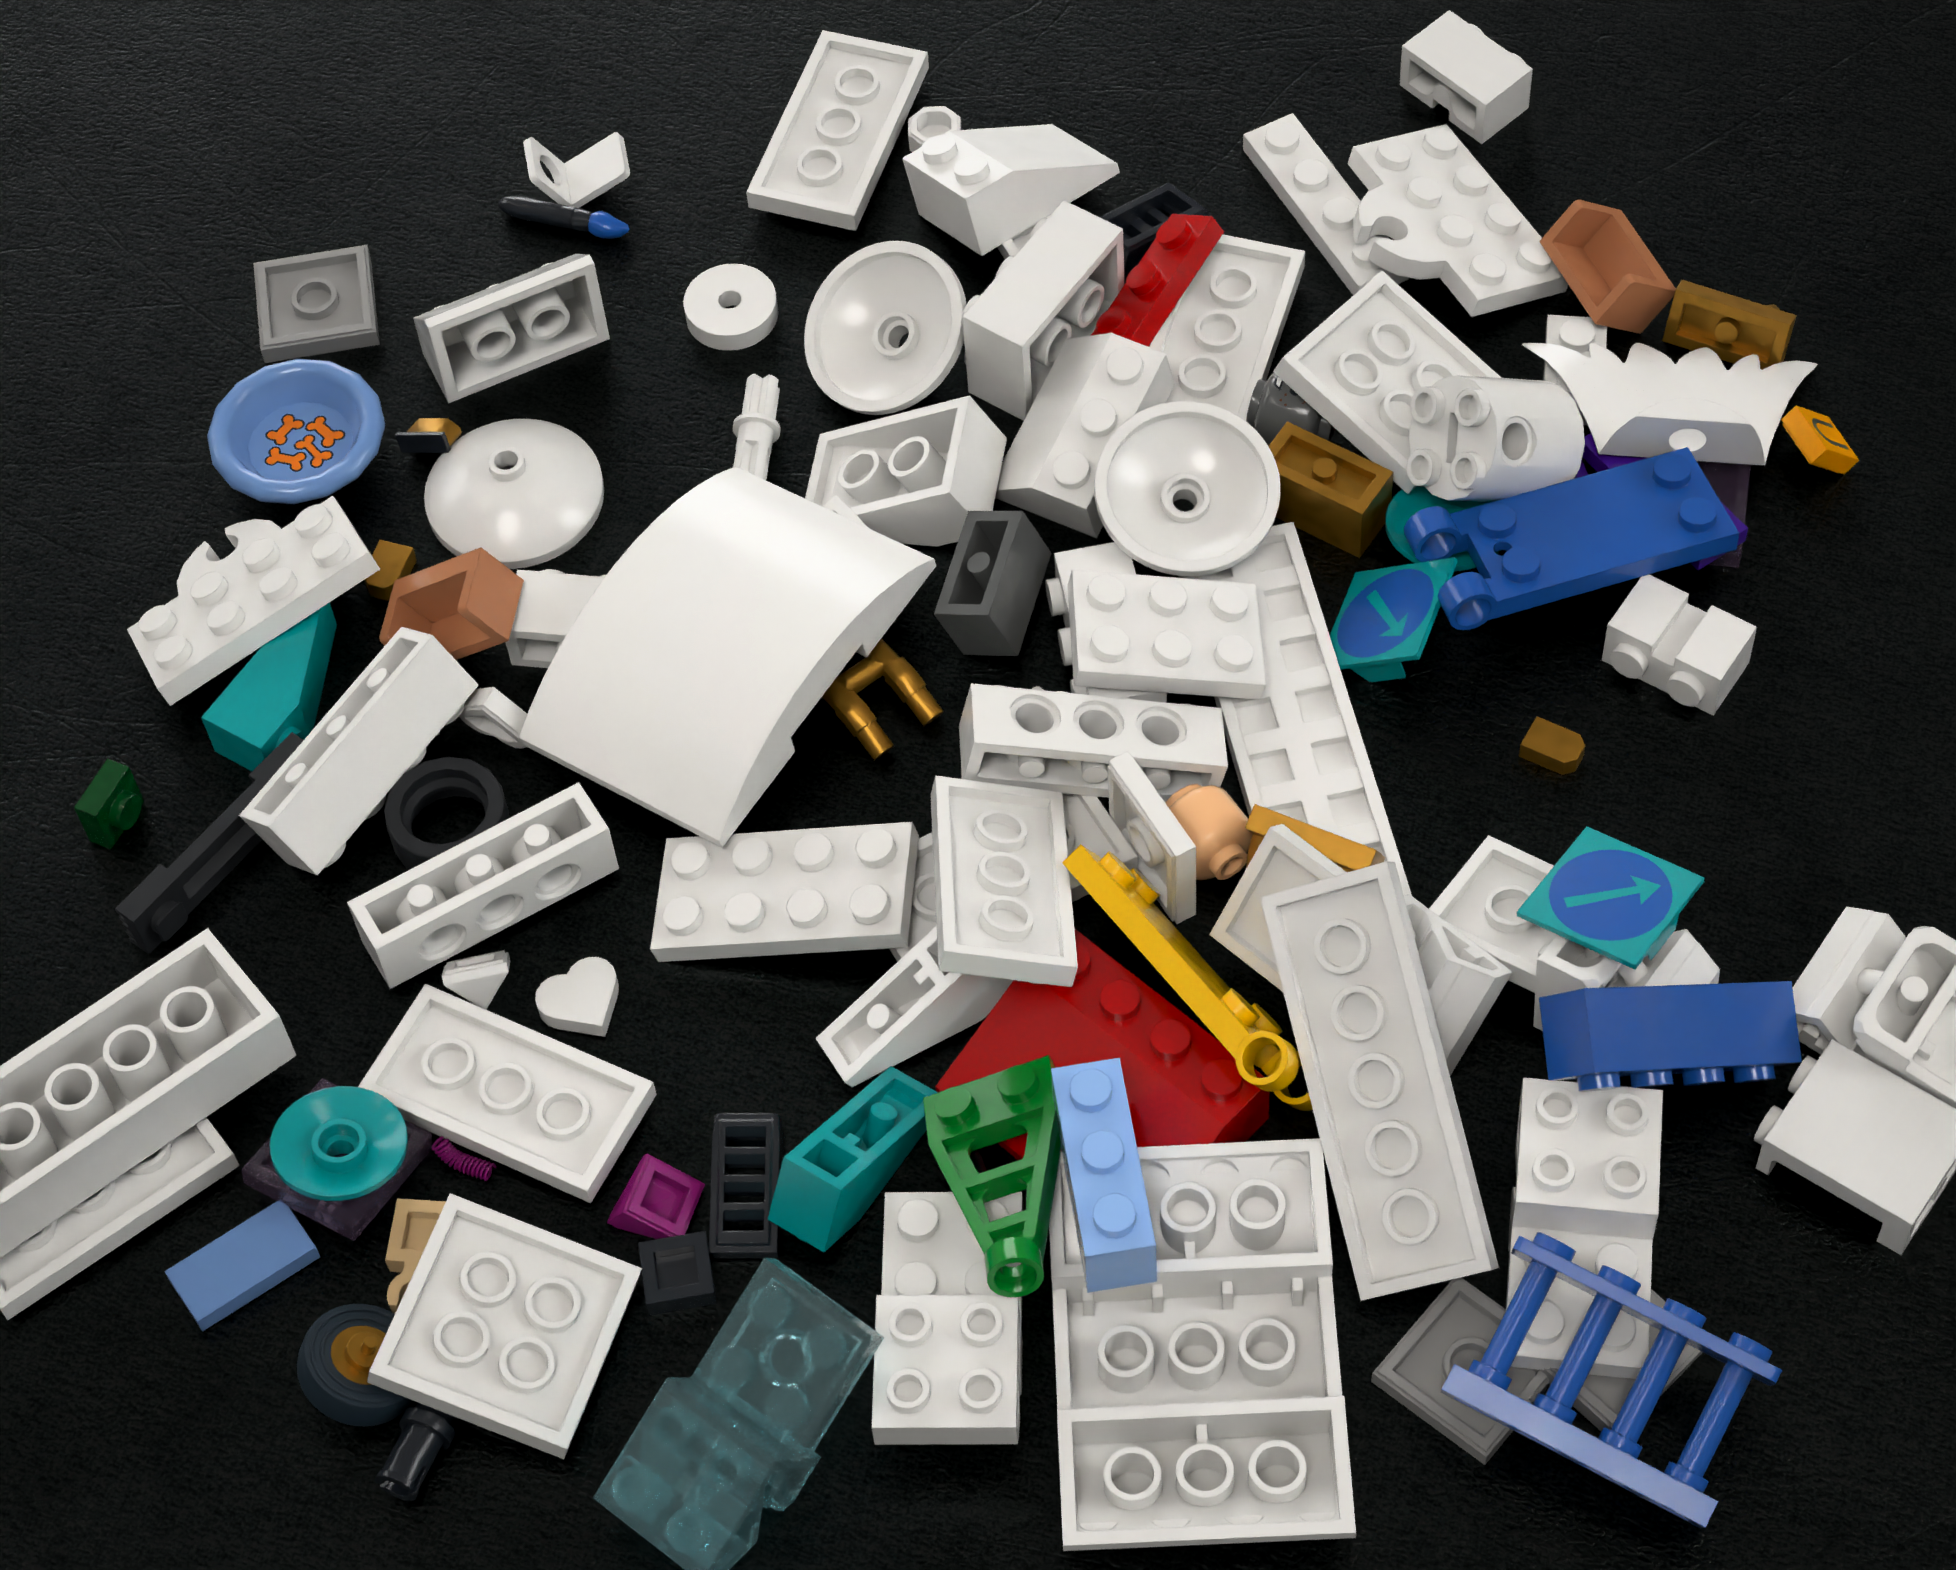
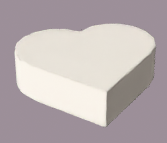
[459,687,527,749]
[535,957,619,1037]

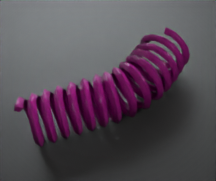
[432,1136,496,1181]

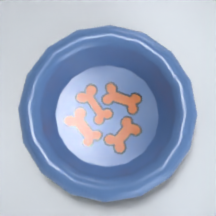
[207,359,385,504]

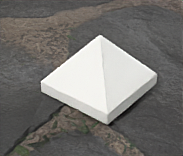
[442,950,510,1010]

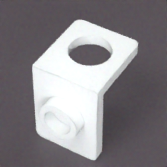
[523,132,630,208]

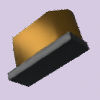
[395,418,462,453]

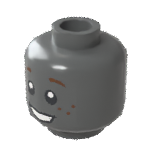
[1246,373,1335,446]

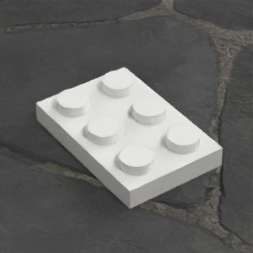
[1067,569,1266,700]

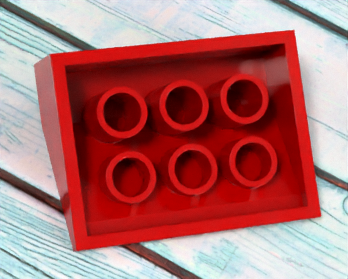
[935,928,1270,1160]

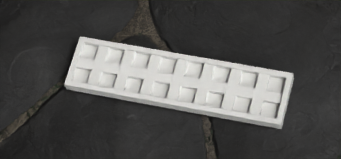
[1179,522,1412,896]

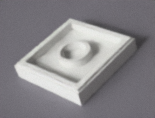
[1108,751,1196,924]

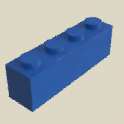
[1539,981,1802,1092]

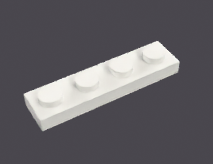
[1243,113,1409,295]

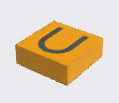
[1781,405,1859,474]

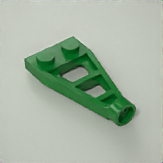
[923,1055,1061,1297]

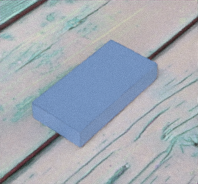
[164,1198,320,1332]

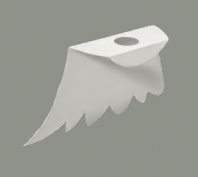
[1522,343,1818,466]

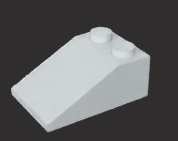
[902,124,1120,256]
[805,395,1007,547]

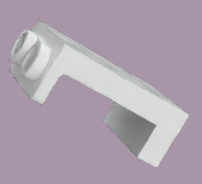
[1754,1039,1956,1255]

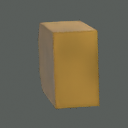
[364,540,417,601]
[1519,716,1585,775]

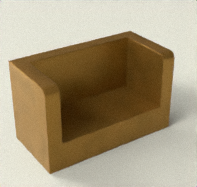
[1269,421,1394,558]

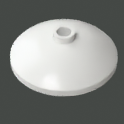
[804,241,967,415]
[1094,401,1280,576]
[424,419,604,569]

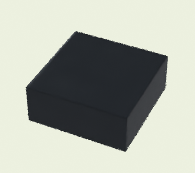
[638,1231,717,1316]

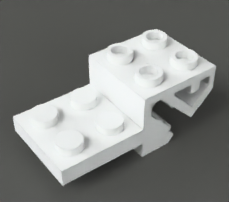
[1209,824,1513,1075]
[1429,835,1720,1031]
[1793,907,1956,1108]
[1506,1078,1663,1379]
[872,1192,1023,1445]

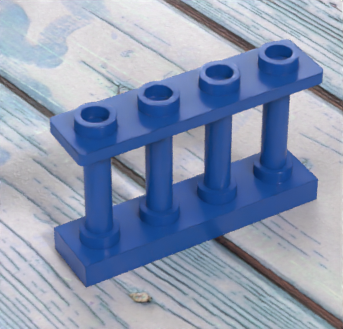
[1441,1232,1782,1528]

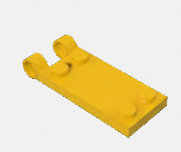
[1062,844,1313,1111]

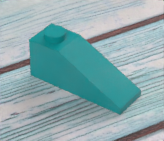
[201,602,337,771]
[768,1066,938,1252]

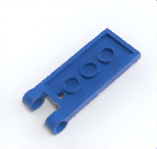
[1404,447,1739,630]

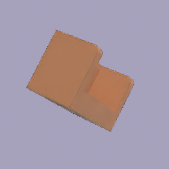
[1539,200,1676,334]
[379,547,524,660]

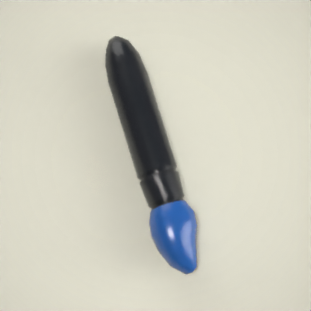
[498,196,629,239]

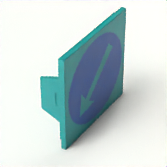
[1330,557,1458,682]
[1517,826,1704,970]

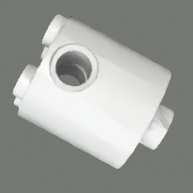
[1406,375,1585,502]

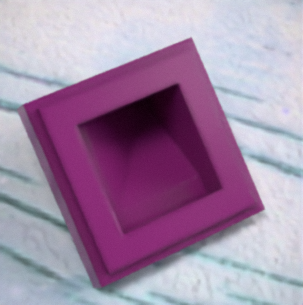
[607,1154,705,1239]

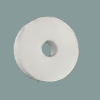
[683,264,778,351]

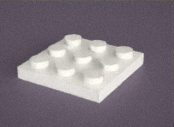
[1273,271,1501,494]
[367,1193,642,1459]

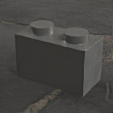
[934,511,1051,656]

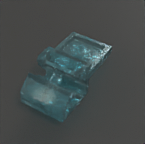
[593,1258,884,1570]

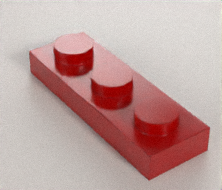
[1090,214,1224,346]

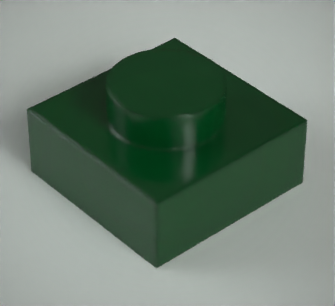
[74,759,144,849]

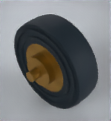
[297,1304,413,1427]

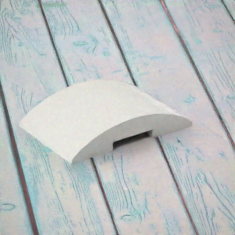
[519,466,936,847]
[1049,1138,1356,1551]

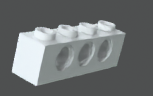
[959,683,1228,802]
[347,782,619,989]

